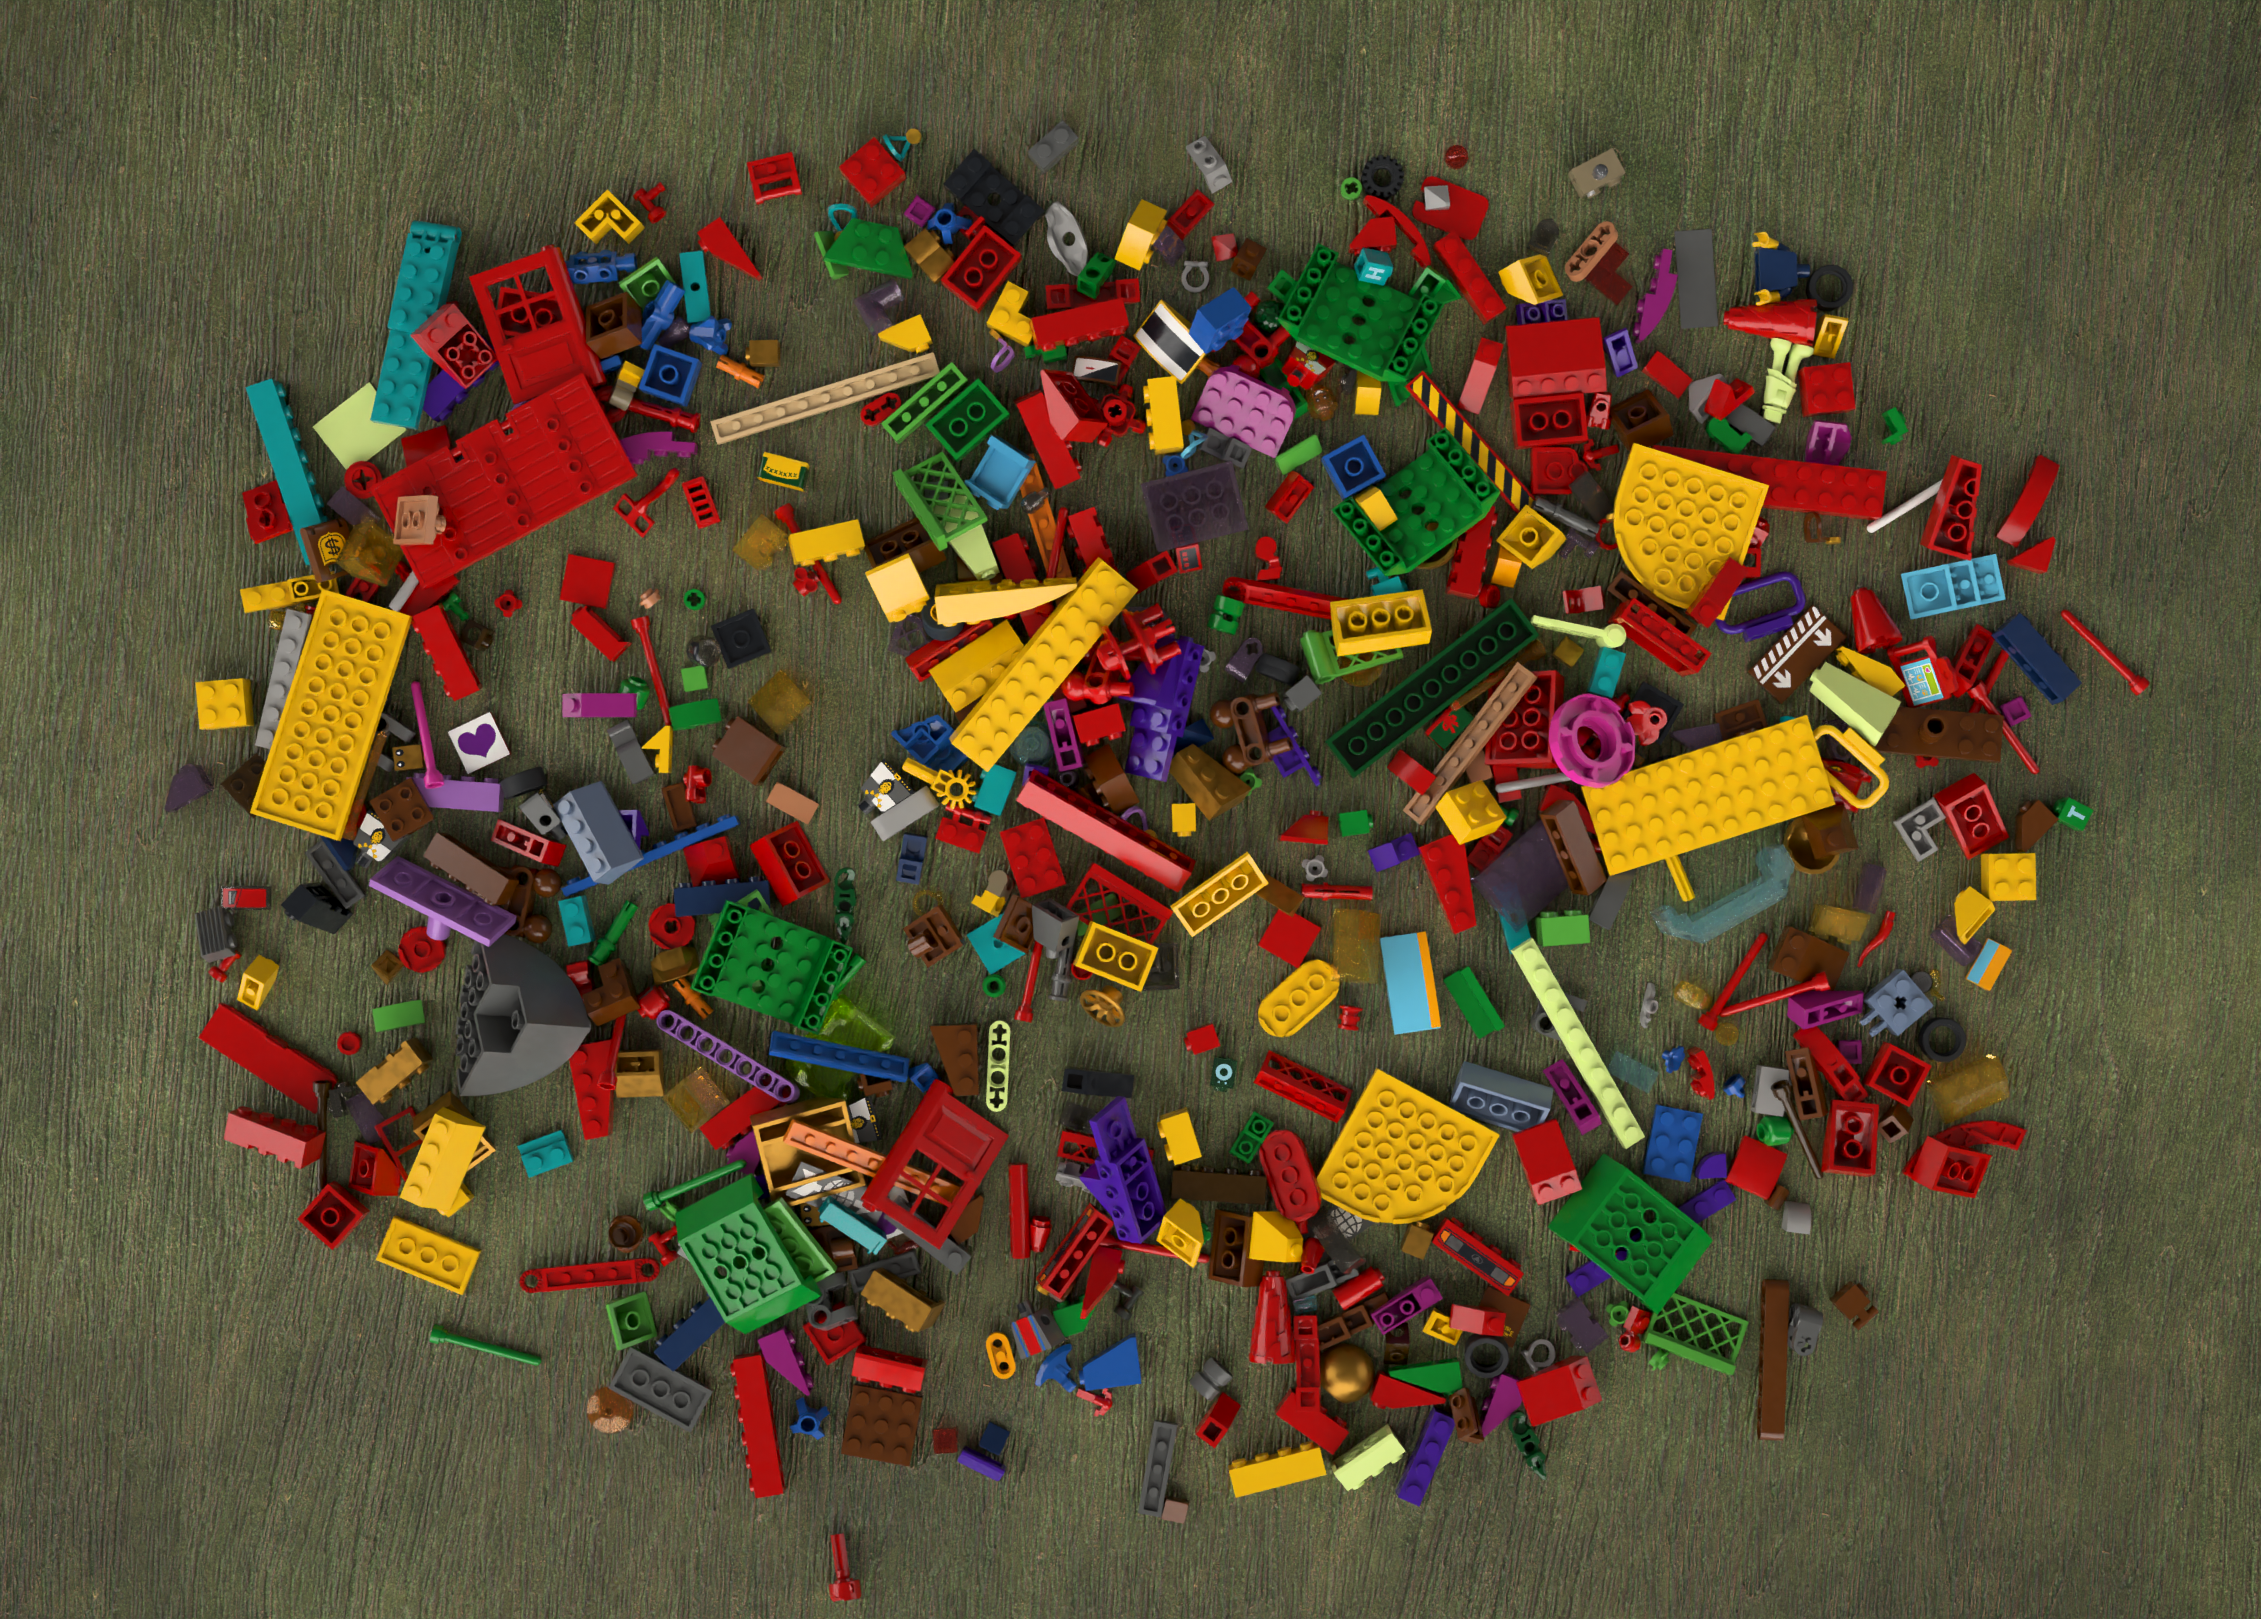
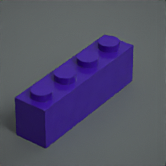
[423,333,500,423]
[1395,1406,1455,1506]

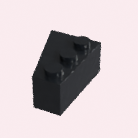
[281,882,353,934]

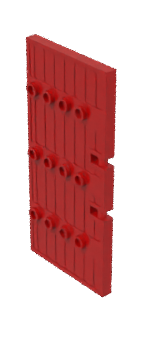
[369,373,638,590]

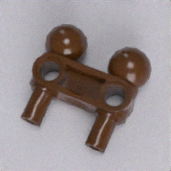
[1209,692,1293,774]
[499,865,562,944]

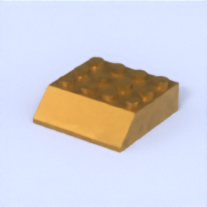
[750,1097,866,1207]

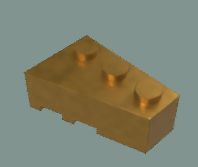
[1169,744,1252,821]
[356,1037,433,1104]

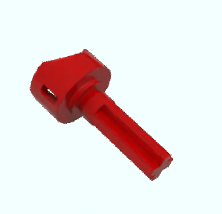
[828,1533,861,1602]

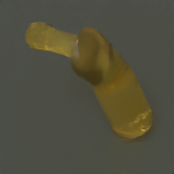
[1930,969,1944,1001]

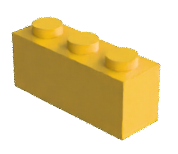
[788,519,865,567]

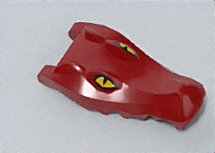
[1821,757,1872,813]

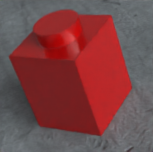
[1183,1022,1220,1055]

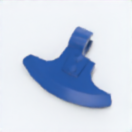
[1035,1344,1077,1393]

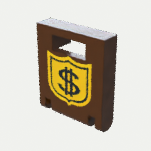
[300,517,361,583]

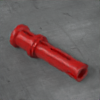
[628,397,701,434]

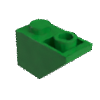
[1053,1293,1097,1337]

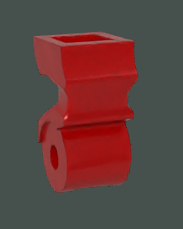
[1255,536,1282,582]
[566,959,596,1003]

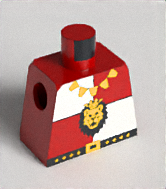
[1282,341,1337,390]

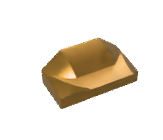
[650,946,700,985]

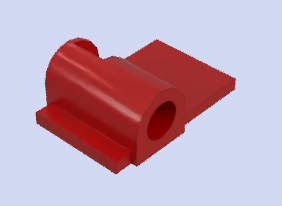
[242,480,294,544]

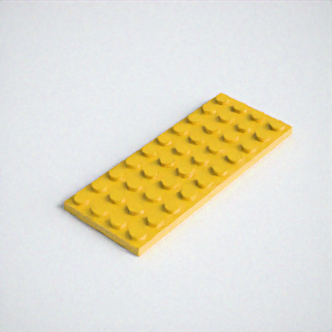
[250,589,413,841]
[1581,715,1836,876]

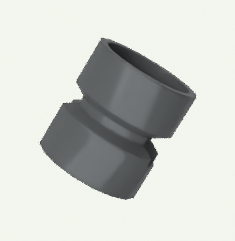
[1189,1356,1233,1401]

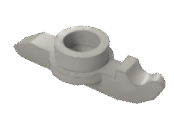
[1640,982,1658,1028]

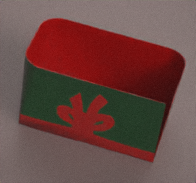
[1424,700,1475,752]

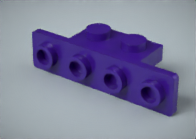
[1268,705,1322,787]

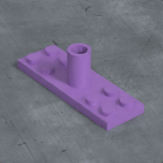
[369,856,516,947]

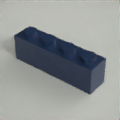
[1991,613,2082,705]
[673,876,770,917]
[654,1293,725,1372]

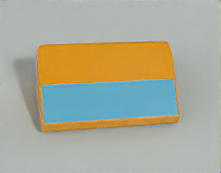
[1965,938,2012,991]

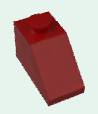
[1449,1304,1506,1336]

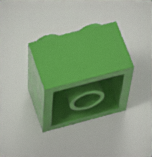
[1535,909,1590,947]

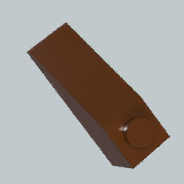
[1785,1047,1829,1120]

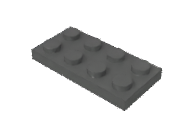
[608,1346,714,1433]

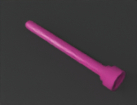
[411,681,444,789]

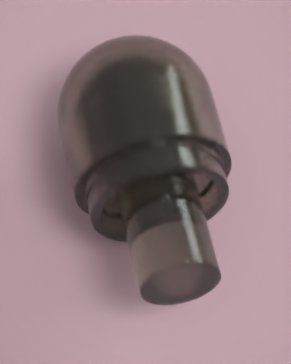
[1021,487,1051,514]

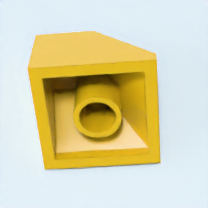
[1498,253,1563,305]
[1496,505,1566,569]
[1156,1198,1204,1268]
[1249,1211,1303,1262]

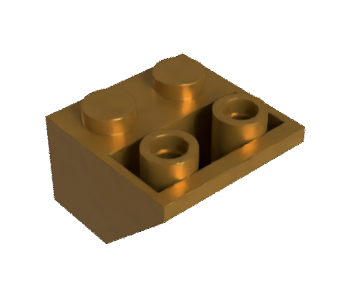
[615,1049,664,1098]

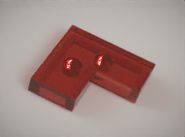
[1584,242,1632,306]

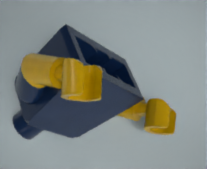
[1752,232,1810,306]

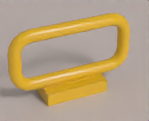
[1813,725,1889,809]

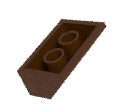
[864,517,947,573]
[1208,1209,1264,1287]

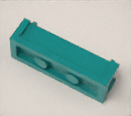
[818,1196,887,1255]

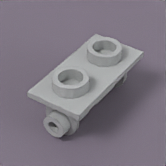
[1055,1160,1091,1193]

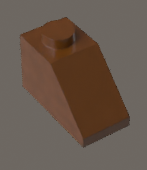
[2015,800,2059,853]

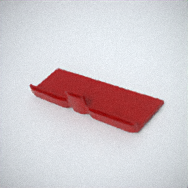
[198,1002,339,1114]

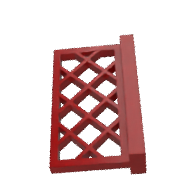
[1065,862,1173,945]

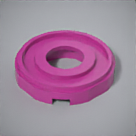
[1549,693,1635,788]

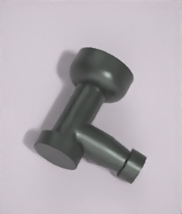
[1112,1279,1145,1321]

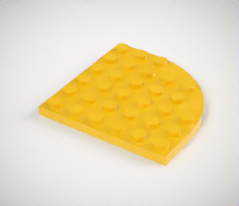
[1613,443,1769,621]
[1316,1068,1500,1224]

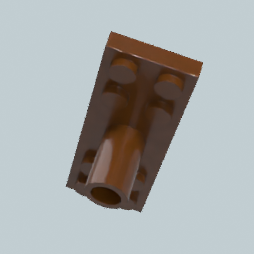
[1872,707,2004,763]

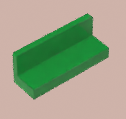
[1443,965,1505,1039]

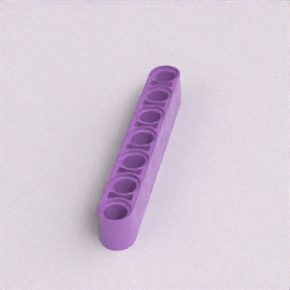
[657,1010,800,1103]

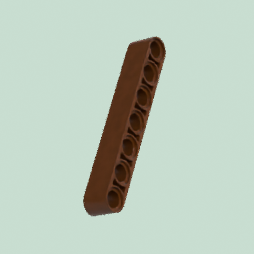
[1757,1279,1789,1441]

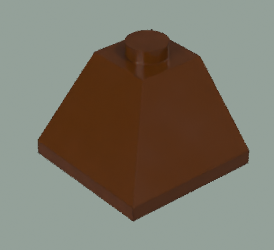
[1801,804,1859,859]

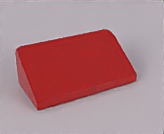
[1265,471,1314,524]

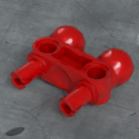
[1211,291,1291,379]
[1062,636,1142,704]

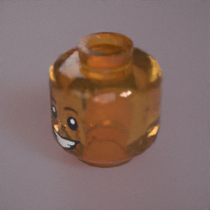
[1305,385,1338,421]

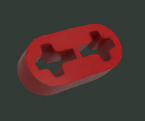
[860,393,902,427]

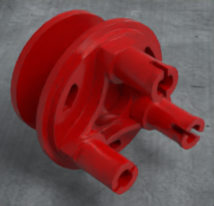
[1096,603,1182,681]

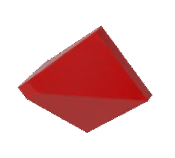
[1211,233,1238,262]

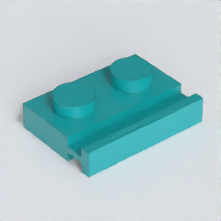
[517,1129,574,1178]

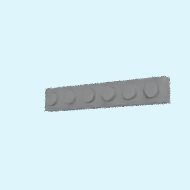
[255,609,312,749]

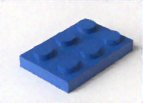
[1642,1104,1703,1183]

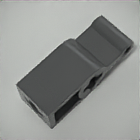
[607,720,657,784]

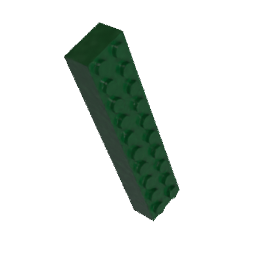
[1324,598,1540,779]

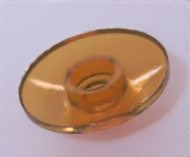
[1337,652,1383,687]
[587,1386,634,1433]

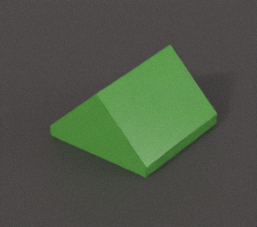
[618,257,676,315]
[606,1291,657,1350]

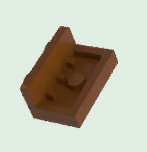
[1449,1388,1484,1444]

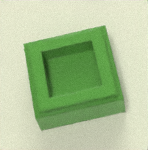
[681,666,709,692]

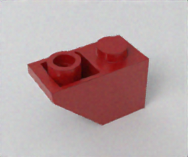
[1348,216,1397,256]
[1125,550,1178,595]
[1195,1391,1241,1448]

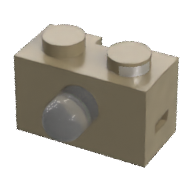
[1568,148,1626,199]

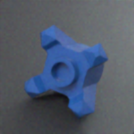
[927,203,972,244]
[689,315,732,355]
[789,1397,830,1440]

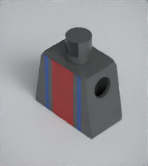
[1011,1300,1066,1360]

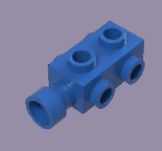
[565,250,637,284]

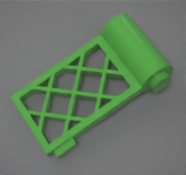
[1300,630,1403,684]

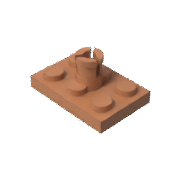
[393,495,446,545]

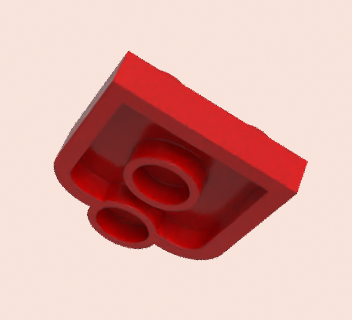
[1530,447,1588,495]

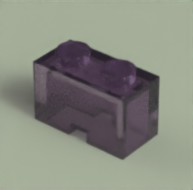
[1555,1296,1609,1354]

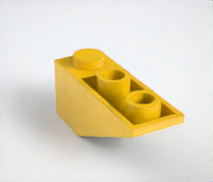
[1835,646,1905,696]

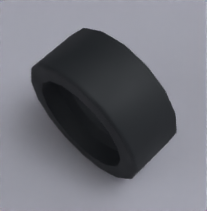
[1806,264,1853,311]
[500,766,548,799]
[1918,1017,1966,1062]
[1464,1333,1509,1378]

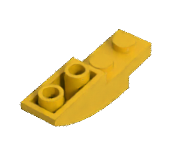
[240,571,339,613]

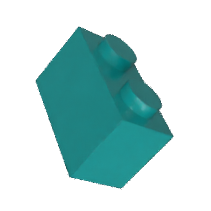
[1586,647,1626,699]
[972,764,1017,816]
[558,895,596,947]

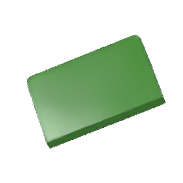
[814,231,849,280]
[1275,435,1322,475]

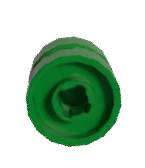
[1207,595,1245,636]

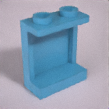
[964,435,1036,510]

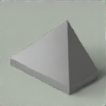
[1689,374,1729,424]

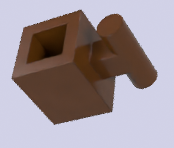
[1829,1281,1879,1331]

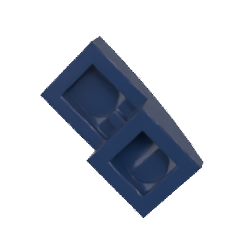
[896,832,928,885]

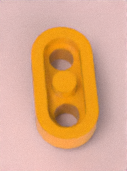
[986,1331,1016,1379]

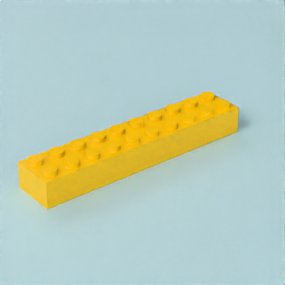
[949,557,1138,772]

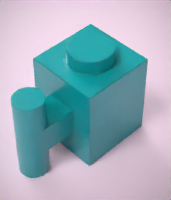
[1366,567,1408,596]

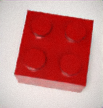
[839,137,906,208]
[1797,362,1856,418]
[1073,703,1126,747]
[1861,1041,1932,1107]
[297,1181,370,1250]

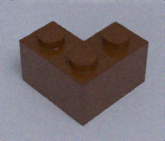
[1084,744,1140,815]
[582,958,641,1026]

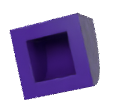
[1695,1151,1727,1179]

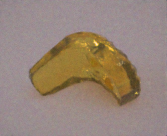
[266,602,305,630]
[1674,980,1713,1010]

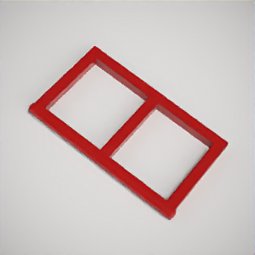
[374,1106,423,1183]

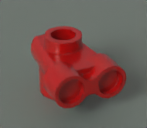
[1586,391,1612,430]
[792,567,820,597]
[683,765,712,804]

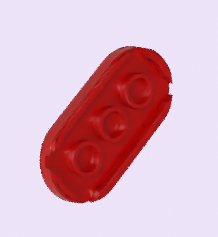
[1259,1129,1321,1221]

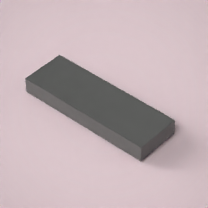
[305,840,366,909]
[848,1250,922,1293]

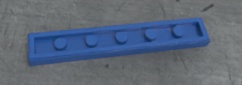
[769,1031,909,1083]

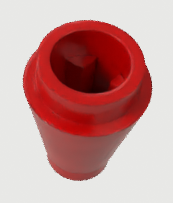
[1029,1216,1052,1252]
[1301,1238,1325,1274]

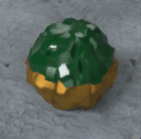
[1252,299,1285,337]

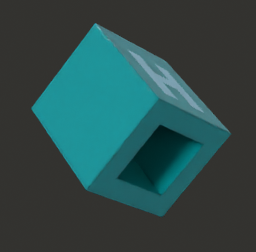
[1354,248,1393,286]

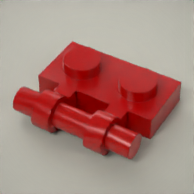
[935,801,992,854]

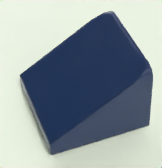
[979,1421,1010,1455]

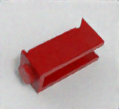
[570,606,632,662]

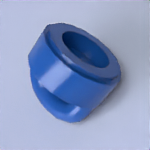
[1722,1074,1746,1098]

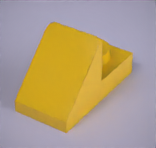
[641,726,673,773]
[1422,1308,1463,1346]

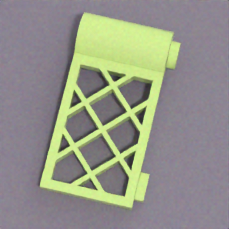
[1528,615,1626,649]

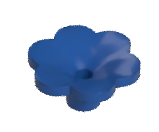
[1662,1046,1685,1073]

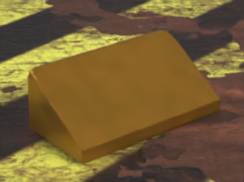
[1255,874,1305,917]

